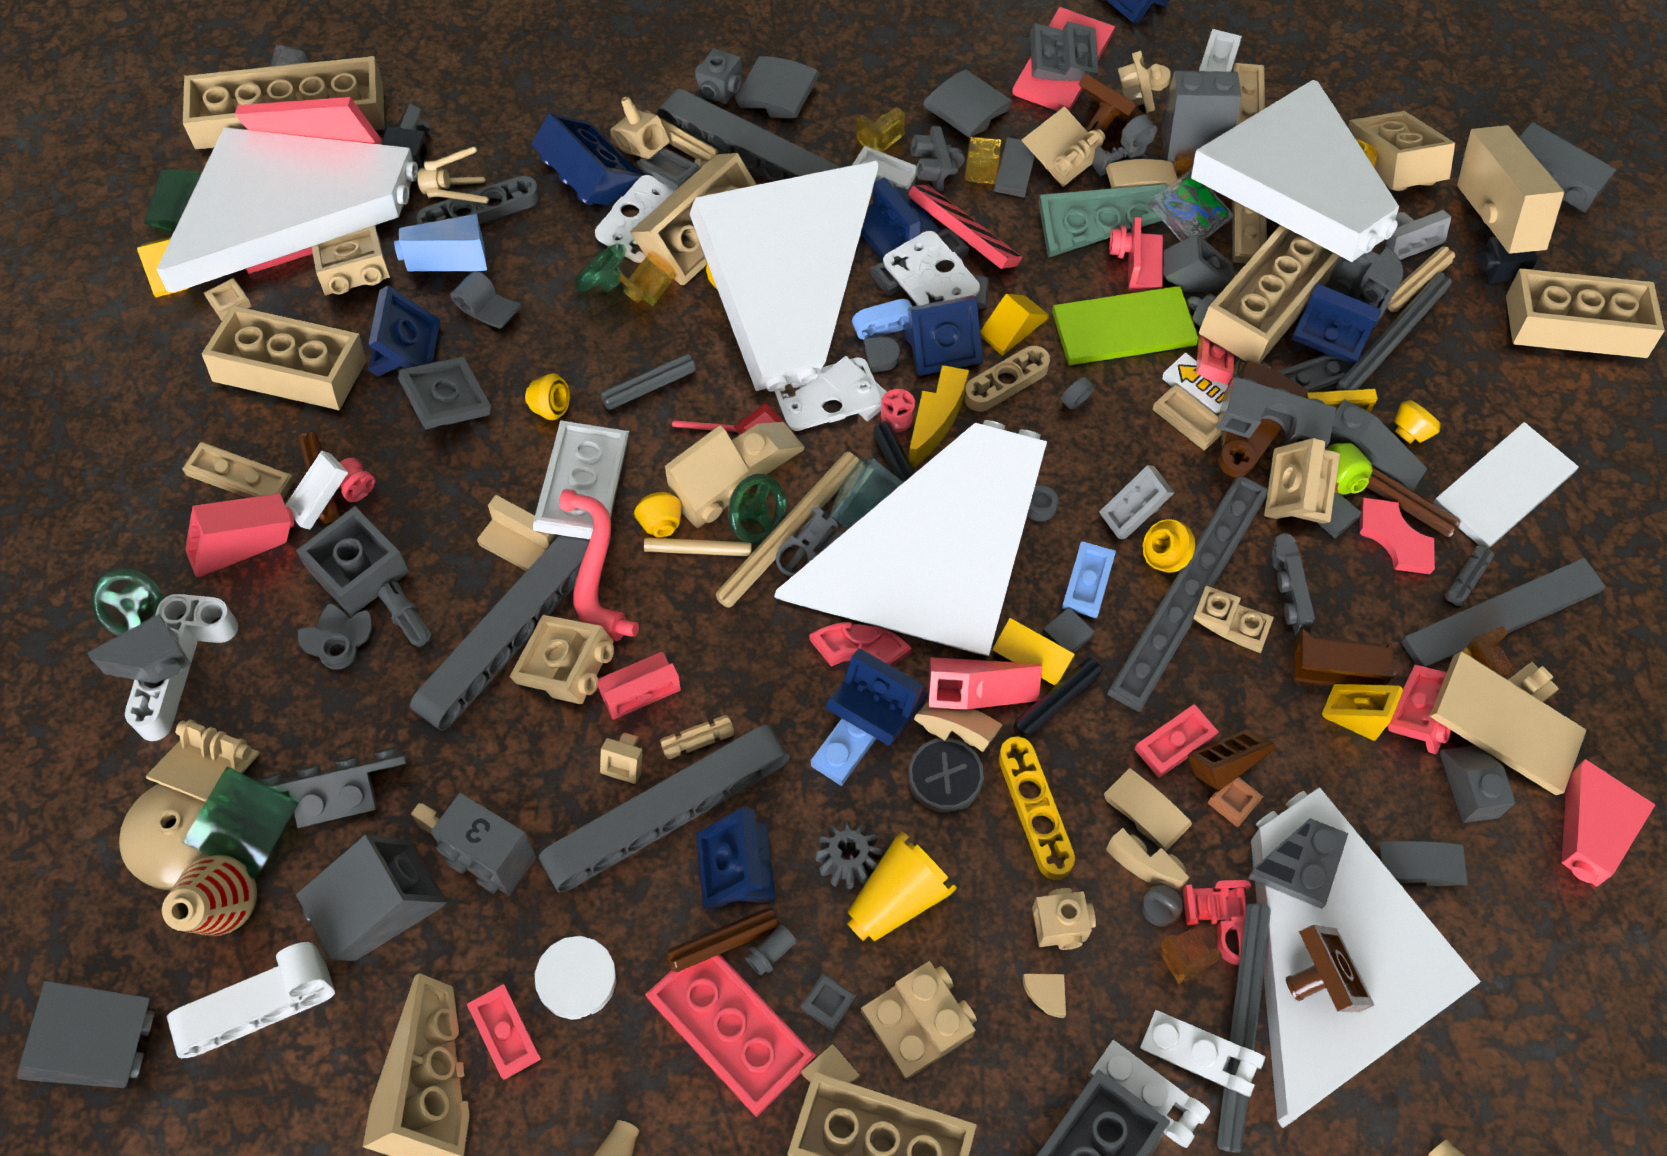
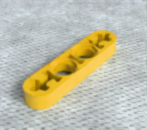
[999,737,1075,880]

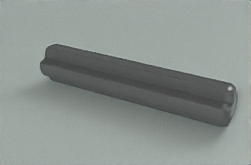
[600,354,696,410]

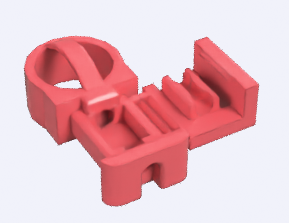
[1182,880,1251,965]

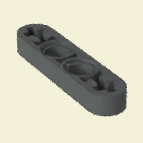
[416,176,539,225]

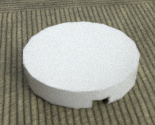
[535,936,617,1020]

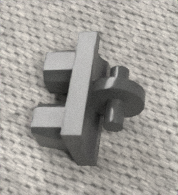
[910,126,964,191]

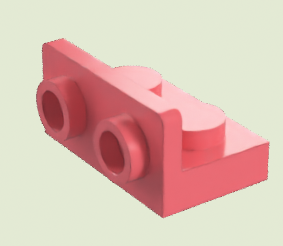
[1387,665,1452,754]

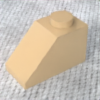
[731,422,804,485]

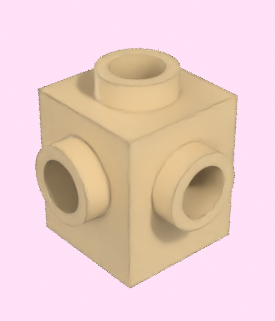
[1032,888,1096,950]

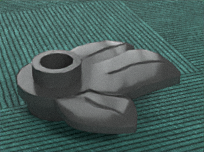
[298,604,372,669]

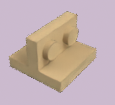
[1264,438,1340,524]

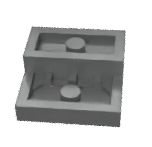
[1030,21,1099,81]
[735,56,819,118]
[923,69,1012,138]

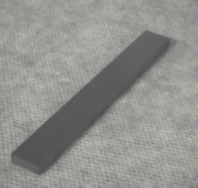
[1107,476,1268,713]

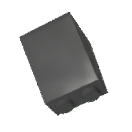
[1160,71,1241,172]
[296,835,448,961]
[17,981,155,1088]

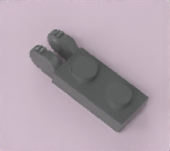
[1271,533,1315,637]

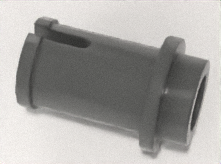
[745,924,797,976]

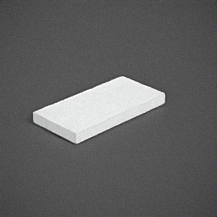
[533,420,629,539]
[1433,422,1579,549]

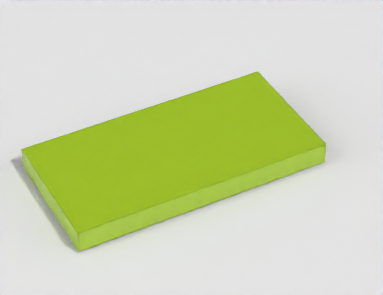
[1052,286,1199,366]

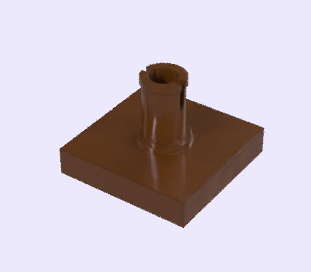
[1079,73,1144,133]
[1286,925,1375,1012]

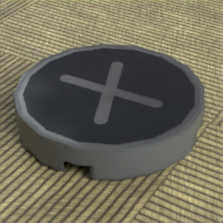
[908,738,984,813]

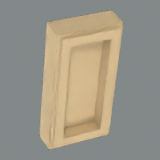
[1152,384,1223,451]

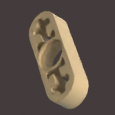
[964,346,1050,412]

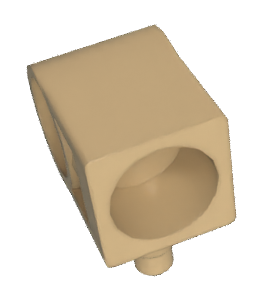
[610,97,670,159]

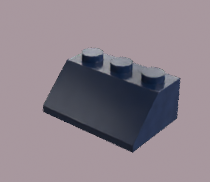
[531,113,644,205]

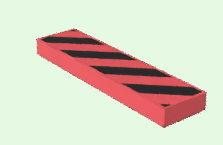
[908,185,1022,269]

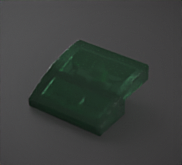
[144,170,202,233]
[183,766,299,878]

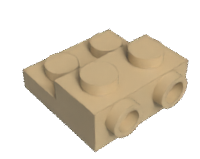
[312,225,390,295]
[510,615,614,704]
[861,961,977,1081]

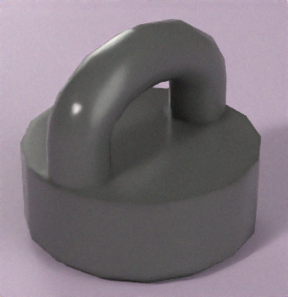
[1188,294,1217,327]
[1141,885,1183,927]

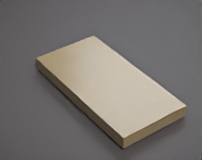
[1429,651,1587,795]

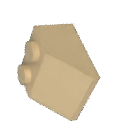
[665,425,751,529]

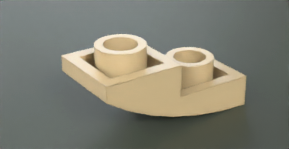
[1106,159,1179,192]
[1194,586,1274,653]
[914,702,1002,752]
[1104,768,1192,851]
[1106,828,1190,892]

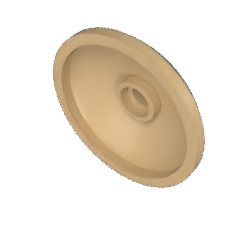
[119,784,240,890]

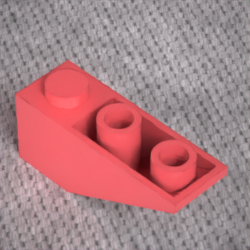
[928,657,1042,710]

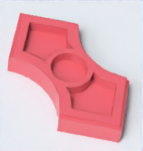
[1359,498,1435,575]

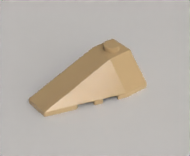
[363,973,470,1156]

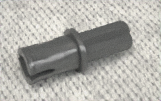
[378,582,431,647]

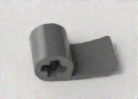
[450,271,521,328]

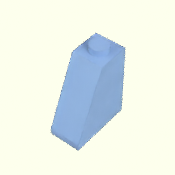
[394,214,487,271]

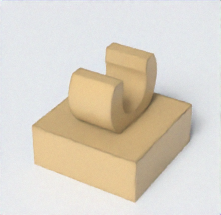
[1508,662,1559,703]
[600,732,643,784]

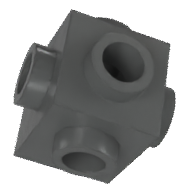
[695,48,743,104]

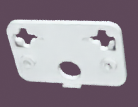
[595,175,676,263]
[883,231,980,306]
[775,357,881,431]

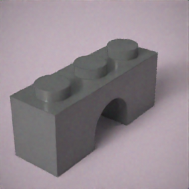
[1216,377,1336,448]

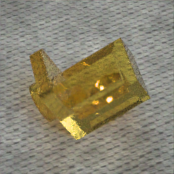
[618,253,677,306]

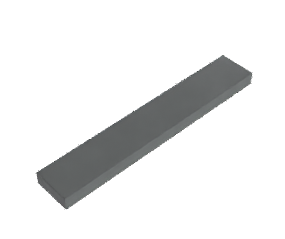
[1401,558,1606,668]

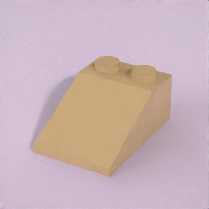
[1348,111,1455,191]

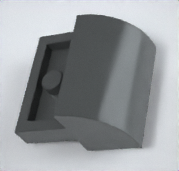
[1326,247,1403,329]

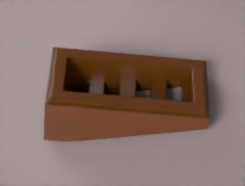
[1188,728,1275,791]

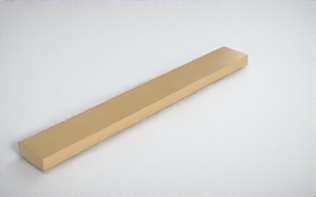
[1232,63,1267,263]

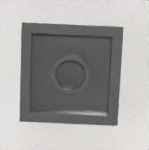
[398,356,491,430]

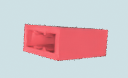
[185,493,294,578]
[1562,759,1655,887]

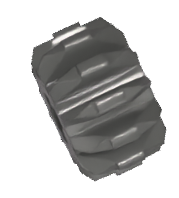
[815,820,882,890]

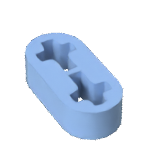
[852,299,912,339]

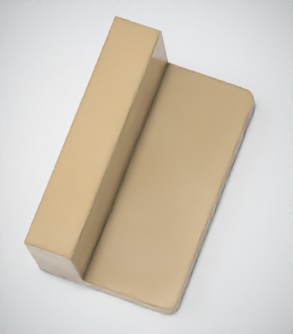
[477,495,558,571]

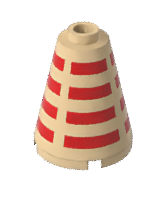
[162,855,257,936]

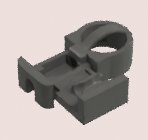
[1092,115,1157,177]
[776,507,843,577]

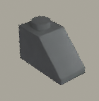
[1163,234,1234,292]
[88,614,190,683]
[1439,745,1516,823]

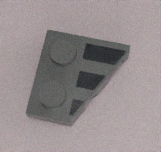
[1248,818,1348,909]

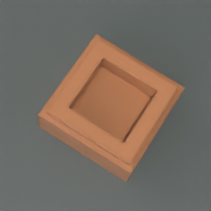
[1208,777,1264,828]

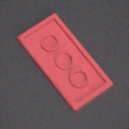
[1012,7,1115,112]
[235,97,382,145]
[645,954,816,1117]

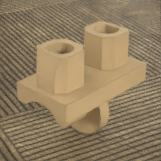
[1117,51,1171,113]

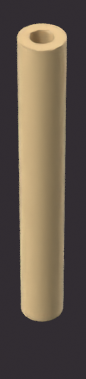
[644,537,752,556]

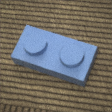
[1062,541,1116,618]
[811,719,876,786]

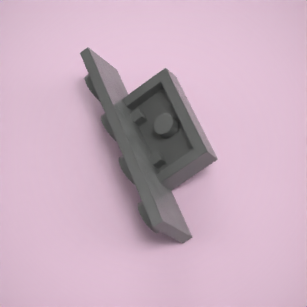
[248,747,410,828]

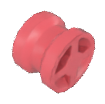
[880,389,915,432]
[338,457,375,502]

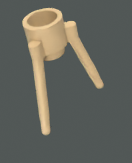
[418,146,489,203]

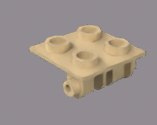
[1022,106,1106,187]
[146,719,260,805]

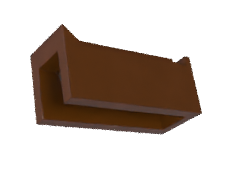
[1293,629,1398,686]

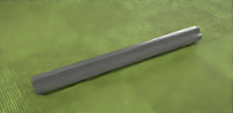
[1336,273,1452,391]
[1217,903,1271,1153]

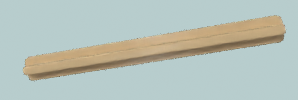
[716,452,860,608]

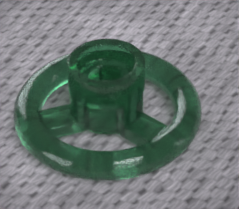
[574,243,626,292]
[728,474,786,544]
[91,569,164,636]

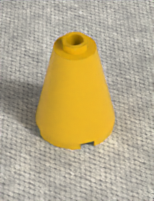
[847,831,957,942]

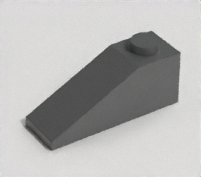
[1325,399,1427,491]

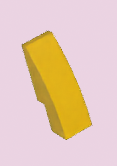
[909,365,969,468]

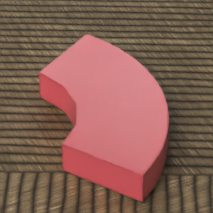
[809,622,912,667]

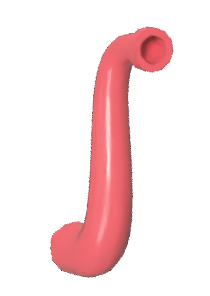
[559,489,639,641]

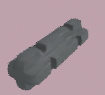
[1445,545,1494,606]

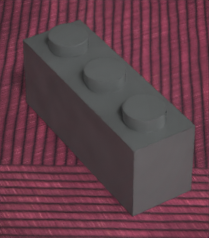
[1519,122,1617,213]

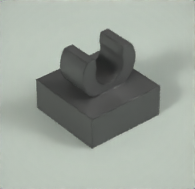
[397,103,431,135]

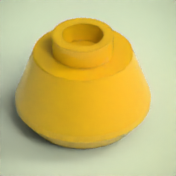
[525,373,570,420]
[1394,400,1441,444]
[634,492,682,538]

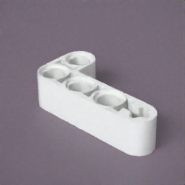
[125,594,238,741]
[167,942,335,1058]

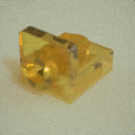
[856,107,905,152]
[965,137,1002,184]

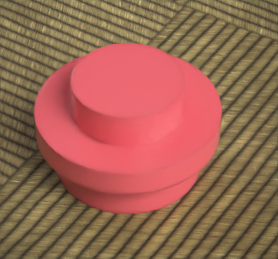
[1109,225,1132,259]

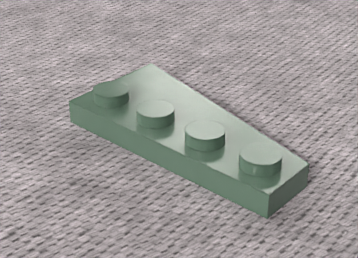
[1038,184,1171,258]

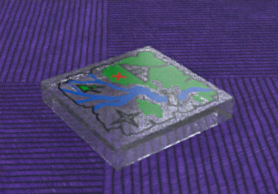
[1148,168,1235,241]

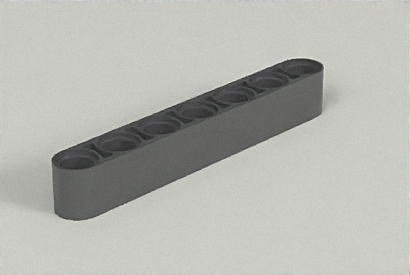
[656,88,842,182]
[410,535,590,731]
[538,724,790,892]

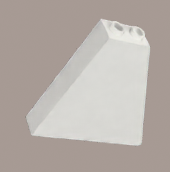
[1191,80,1399,262]
[157,127,418,293]
[690,161,879,391]
[775,420,1047,657]
[1251,787,1481,1128]

